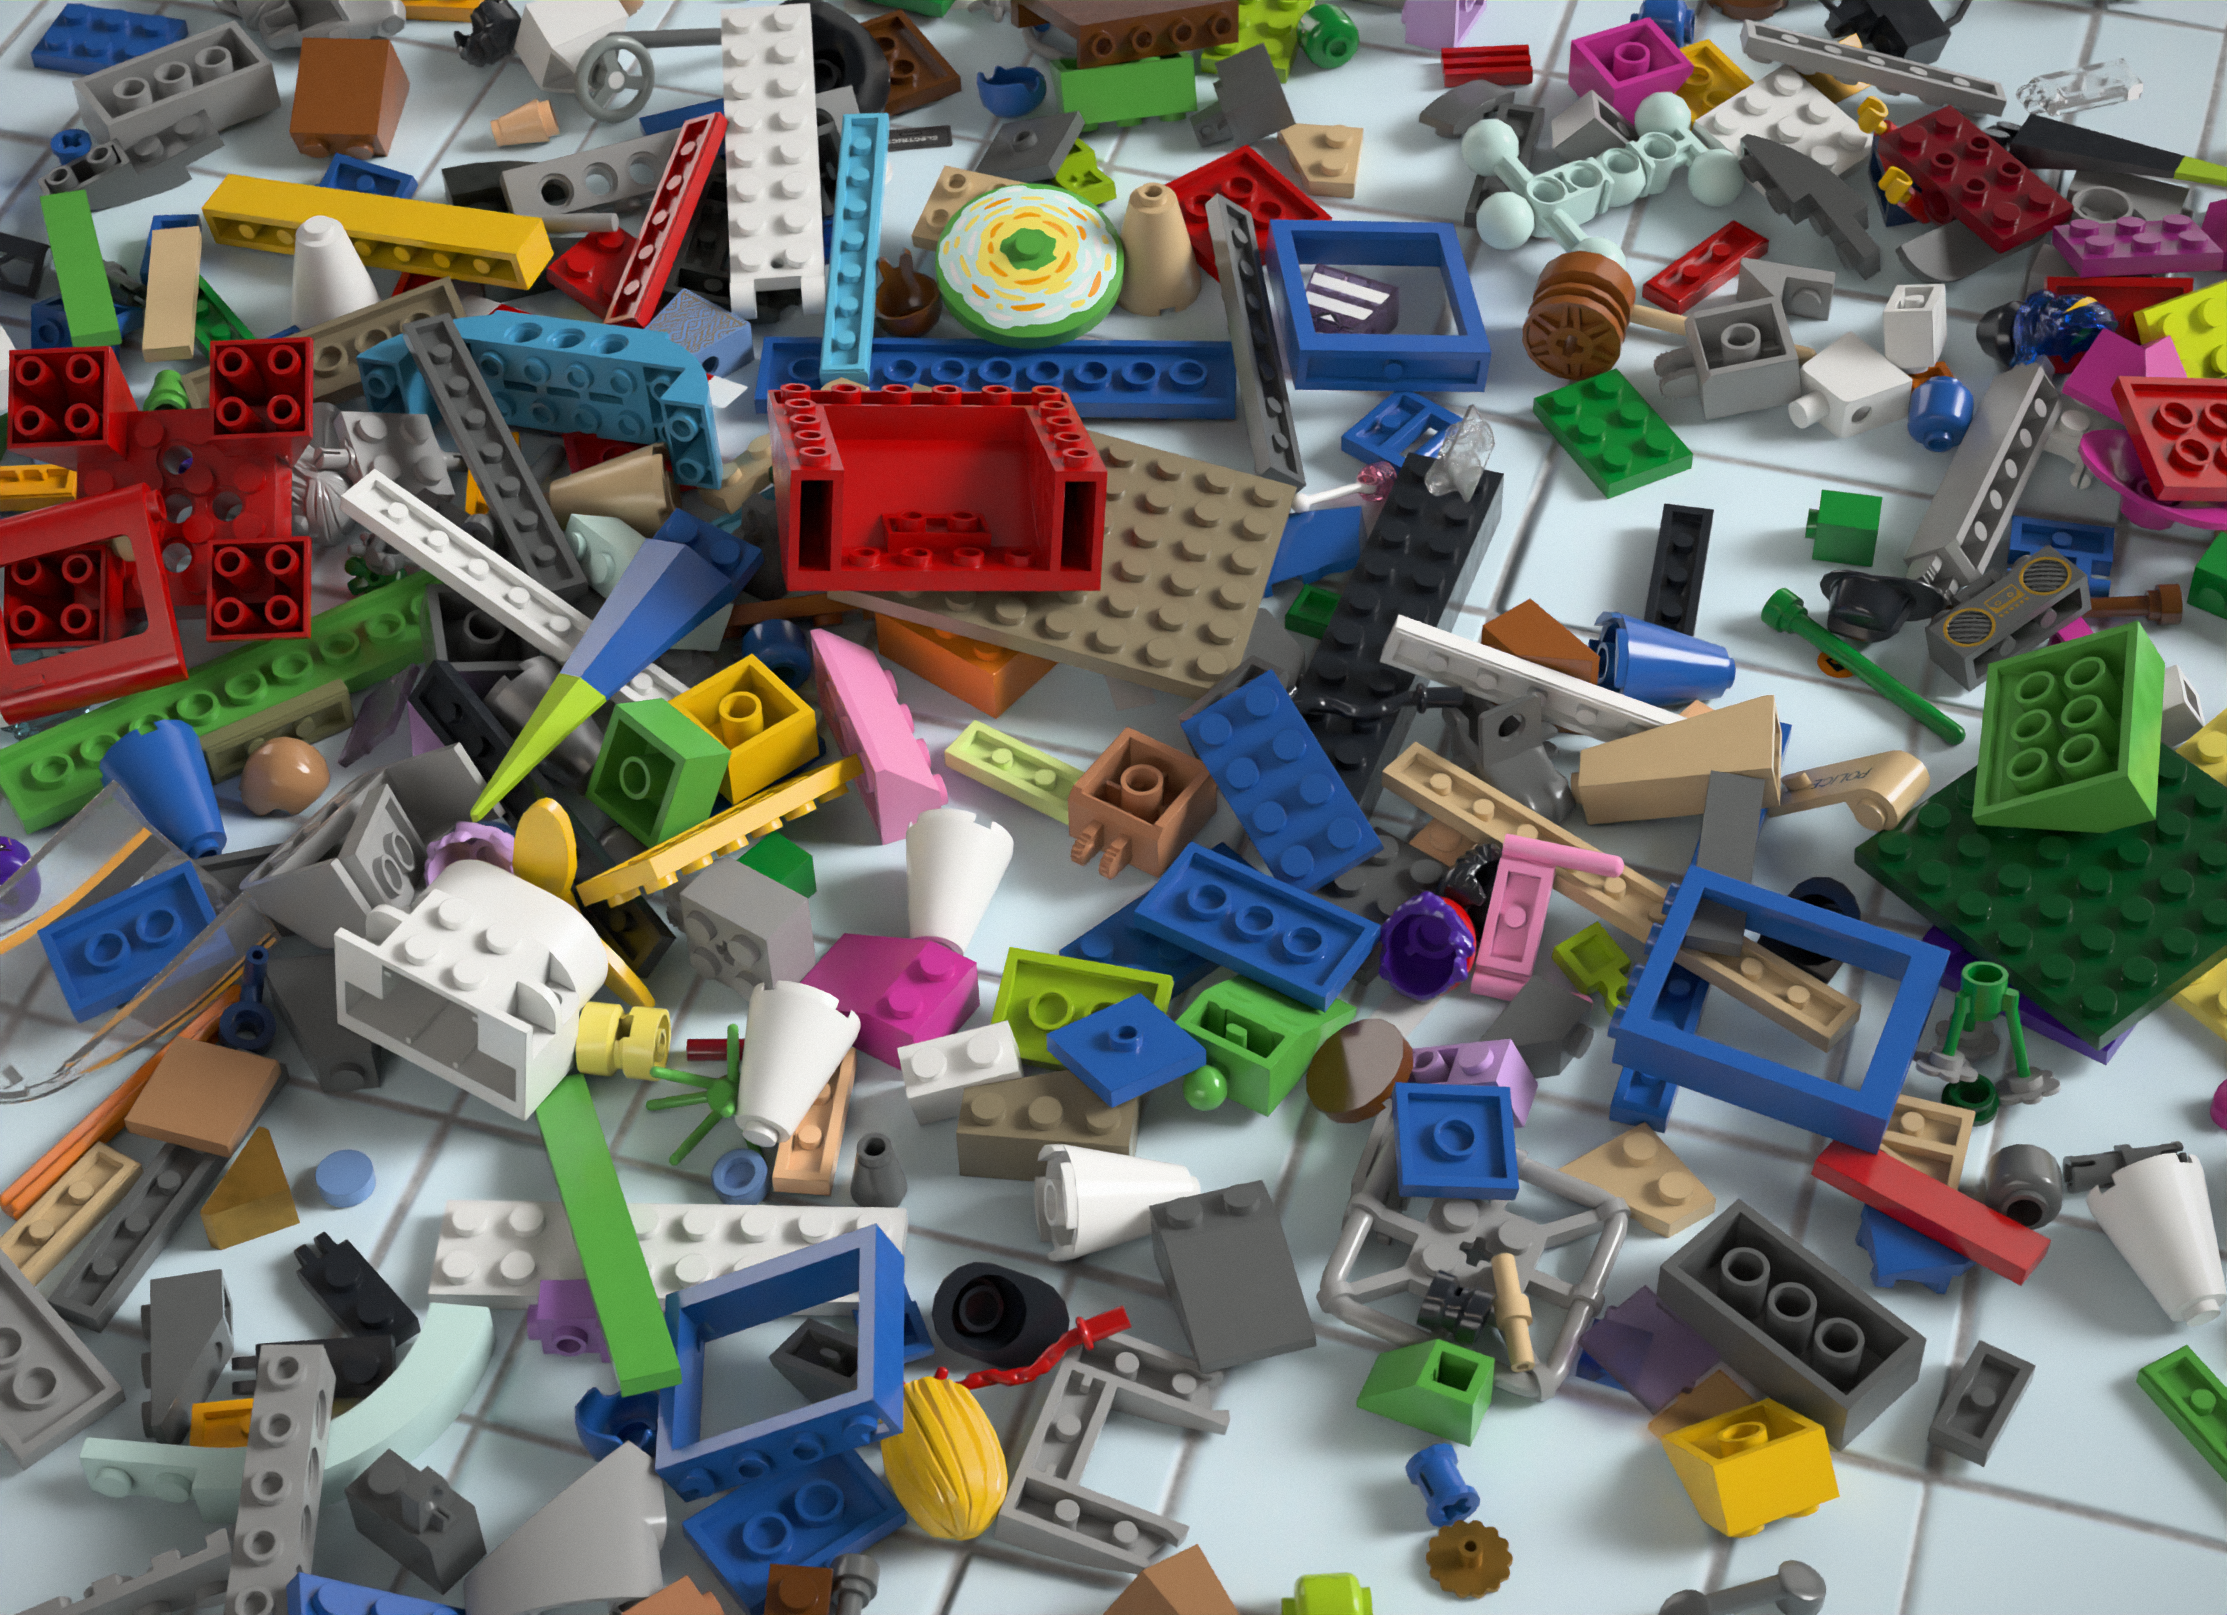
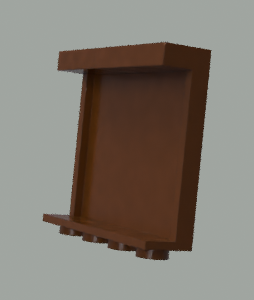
[1011,0,1239,69]

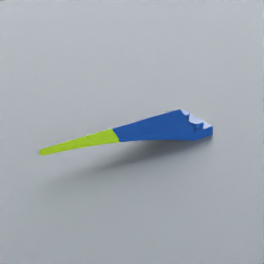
[470,508,764,823]

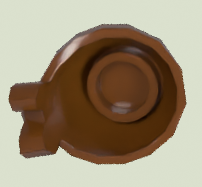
[874,247,943,338]

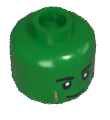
[1296,3,1360,69]

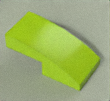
[1050,137,1117,205]

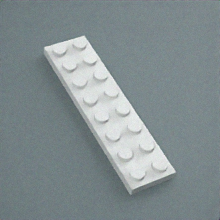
[428,1200,908,1316]

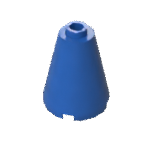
[1588,611,1736,708]
[99,719,227,862]

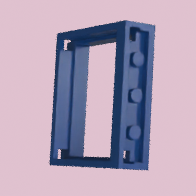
[655,1223,905,1503]

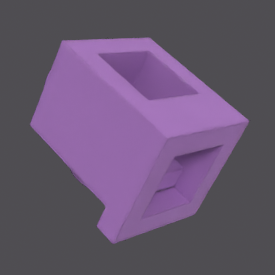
[527,1279,611,1363]

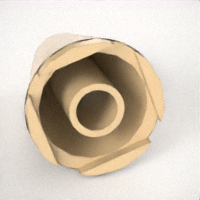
[1116,182,1201,317]
[543,442,682,539]

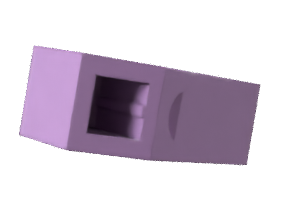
[1389,1039,1539,1128]

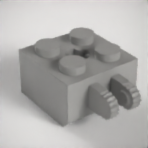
[1653,295,1801,420]
[663,857,816,1002]

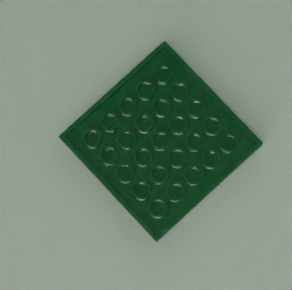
[1854,741,2227,1051]

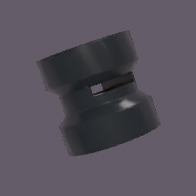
[1416,1269,1496,1349]

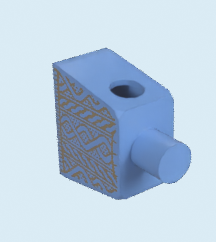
[644,288,755,378]

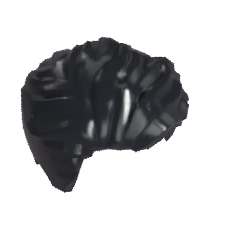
[453,0,522,68]
[1435,843,1502,943]

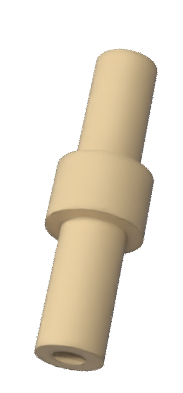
[1491,1253,1535,1372]

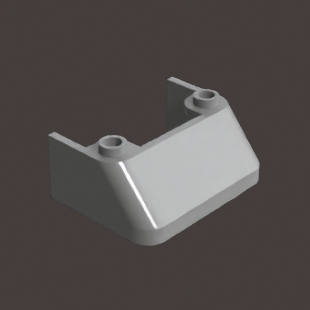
[239,742,506,950]

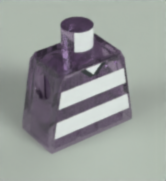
[1305,263,1399,334]

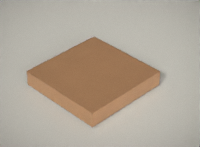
[124,1036,282,1158]

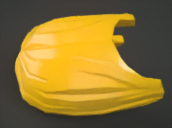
[880,1376,1009,1541]

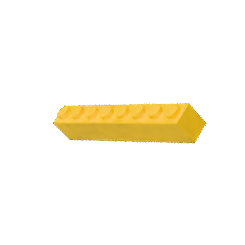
[201,174,554,290]

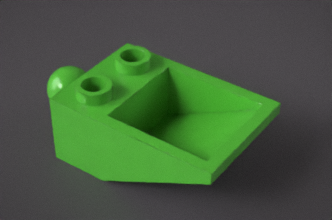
[1175,974,1357,1117]

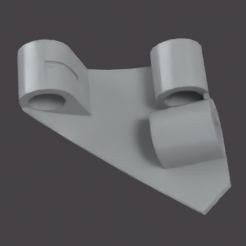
[463,1440,667,1615]

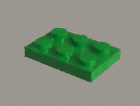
[1533,368,1693,499]

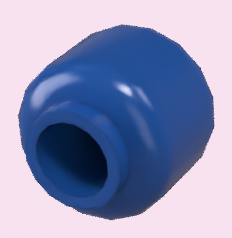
[1630,0,1695,49]
[1907,376,1974,452]
[741,619,812,691]

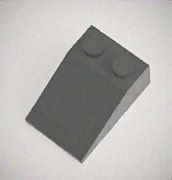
[1149,1180,1317,1374]

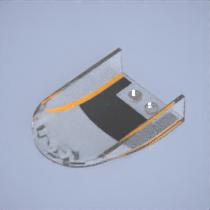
[0,780,282,1105]

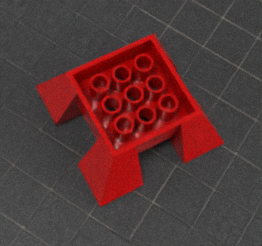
[3,337,313,651]

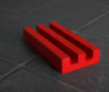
[1440,44,1533,88]

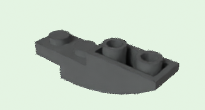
[37,109,225,210]
[1739,134,1881,281]

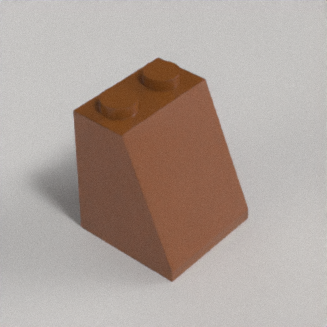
[289,37,410,160]

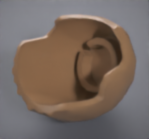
[238,737,331,816]

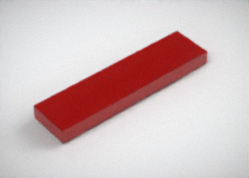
[1811,1140,2051,1286]

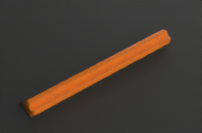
[0,984,241,1221]

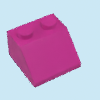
[1568,17,1694,126]

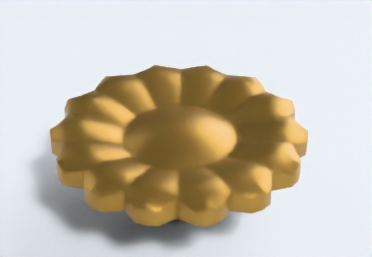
[1426,1520,1513,1599]

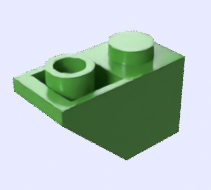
[1356,1339,1495,1447]

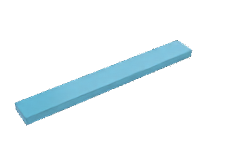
[819,113,890,385]

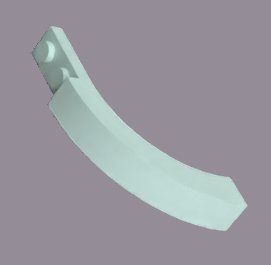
[79,1302,497,1524]

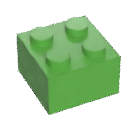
[585,698,732,849]

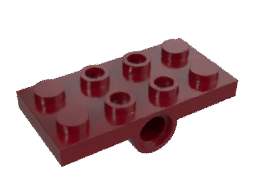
[1877,105,2074,254]

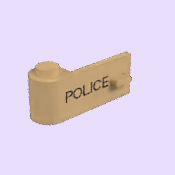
[1767,750,1930,832]

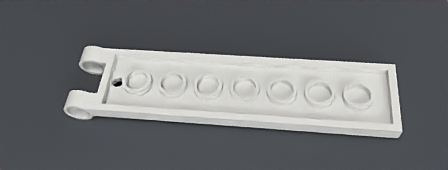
[720,3,826,320]

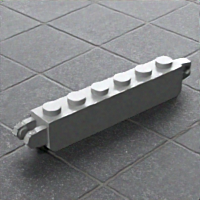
[1903,354,2065,609]

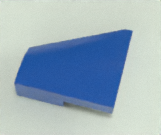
[1262,506,1368,599]

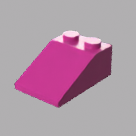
[800,933,980,1071]

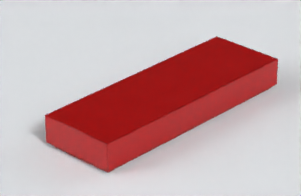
[1642,220,1769,315]

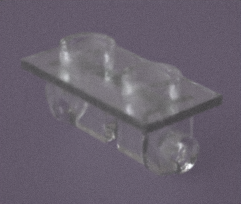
[1425,404,1495,503]

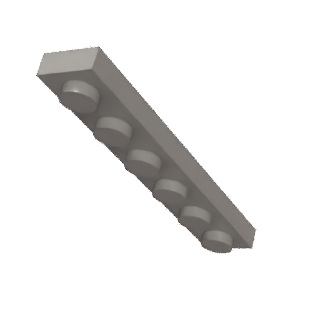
[1740,19,2007,117]

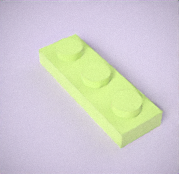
[944,720,1085,826]

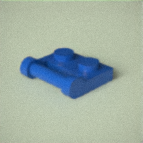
[1341,391,1470,484]

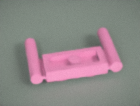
[1470,834,1624,1011]

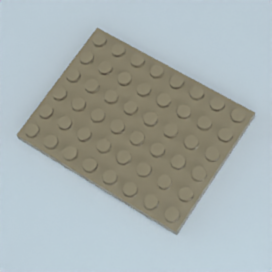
[827,383,1297,701]

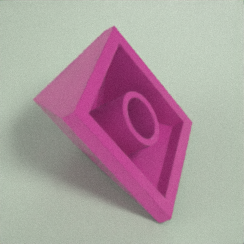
[2062,328,2188,426]

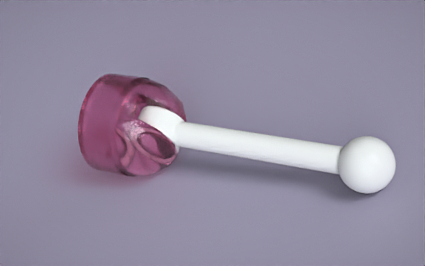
[1291,461,1397,513]

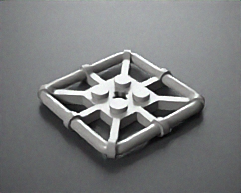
[1316,1130,1631,1402]

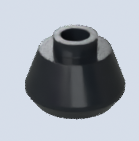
[1976,301,2039,367]

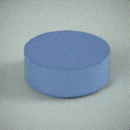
[315,1149,376,1207]
[711,1149,772,1205]

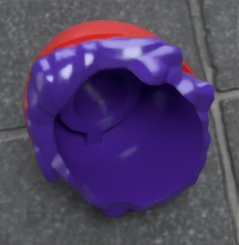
[1378,891,1476,1002]

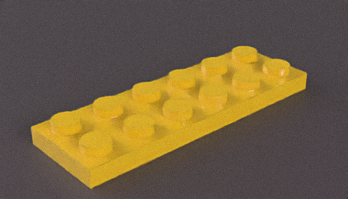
[576,753,865,908]

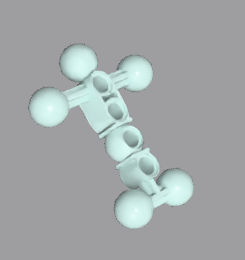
[1462,92,1745,271]

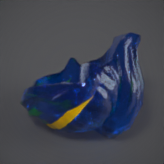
[2009,289,2119,369]

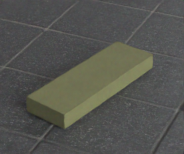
[199,678,356,785]

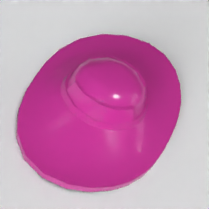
[2078,429,2227,531]

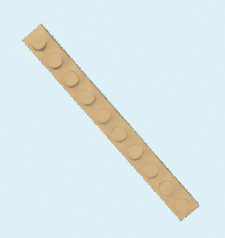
[1382,741,1862,1053]

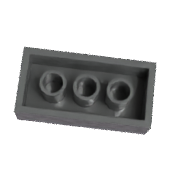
[1655,1199,1927,1452]

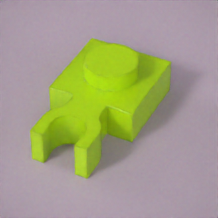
[1551,921,1632,1017]

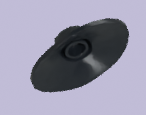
[779,0,891,127]

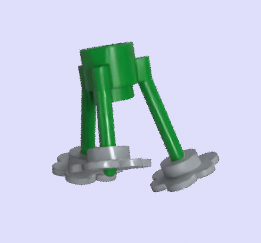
[1913,961,2061,1105]

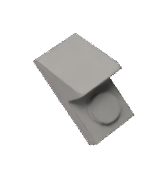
[1736,257,1836,321]

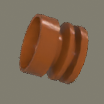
[1522,251,1636,381]

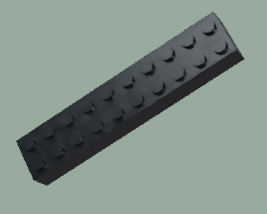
[1249,452,1504,840]

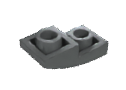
[1419,79,1515,139]

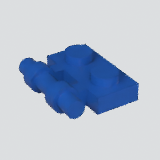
[2006,515,2115,598]

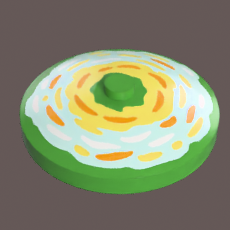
[935,184,1124,349]

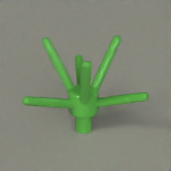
[646,1023,768,1166]

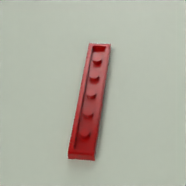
[603,112,729,329]

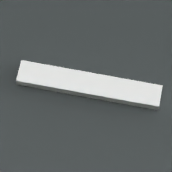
[1380,615,1687,743]

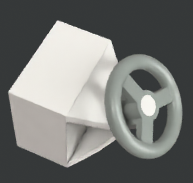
[514,0,655,123]

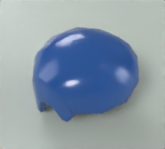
[976,66,1047,119]
[575,1387,659,1463]

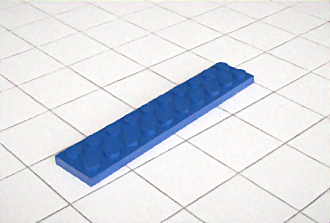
[754,337,1237,420]

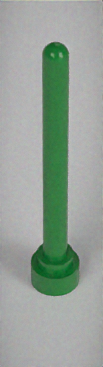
[1761,587,1966,745]

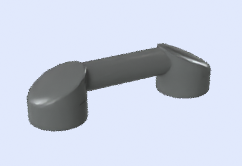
[1658,1560,1826,1615]

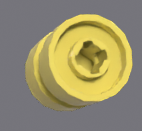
[576,1001,671,1081]

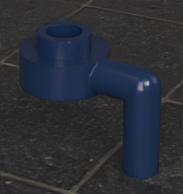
[218,945,276,1056]

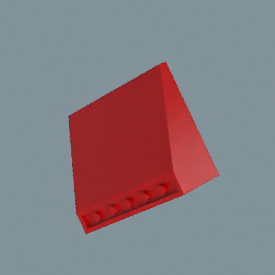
[767,383,1108,591]

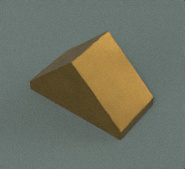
[200,1126,300,1250]

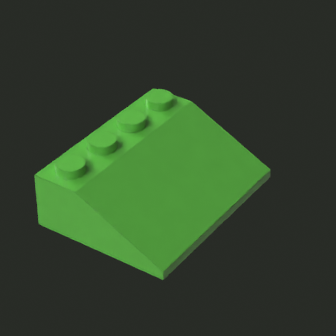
[1972,621,2165,833]

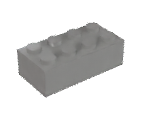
[72,20,281,150]

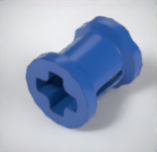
[50,129,92,166]
[1405,1443,1480,1527]

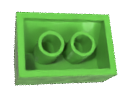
[1049,51,1198,132]

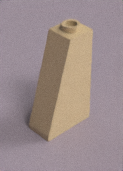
[1571,695,1782,825]

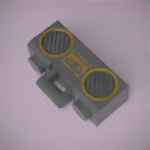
[1925,545,2091,692]

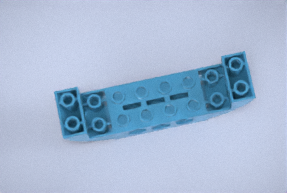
[356,310,723,490]

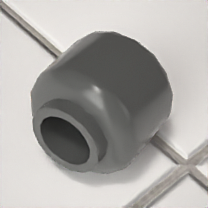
[1985,1144,2063,1230]

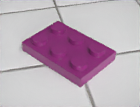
[2052,214,2224,278]

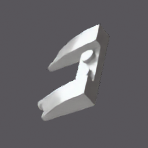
[993,1333,1230,1575]

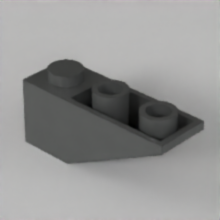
[141,1269,234,1445]

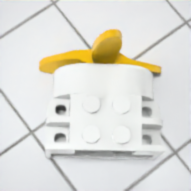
[334,797,656,1121]

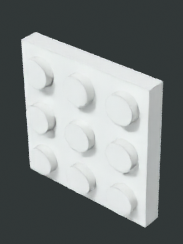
[1691,64,1873,216]

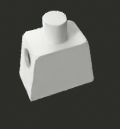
[1788,331,1913,439]

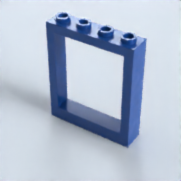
[1265,219,1492,392]
[1607,864,1951,1155]

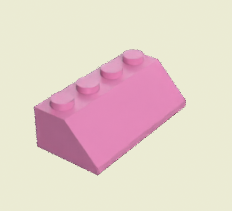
[810,628,948,845]

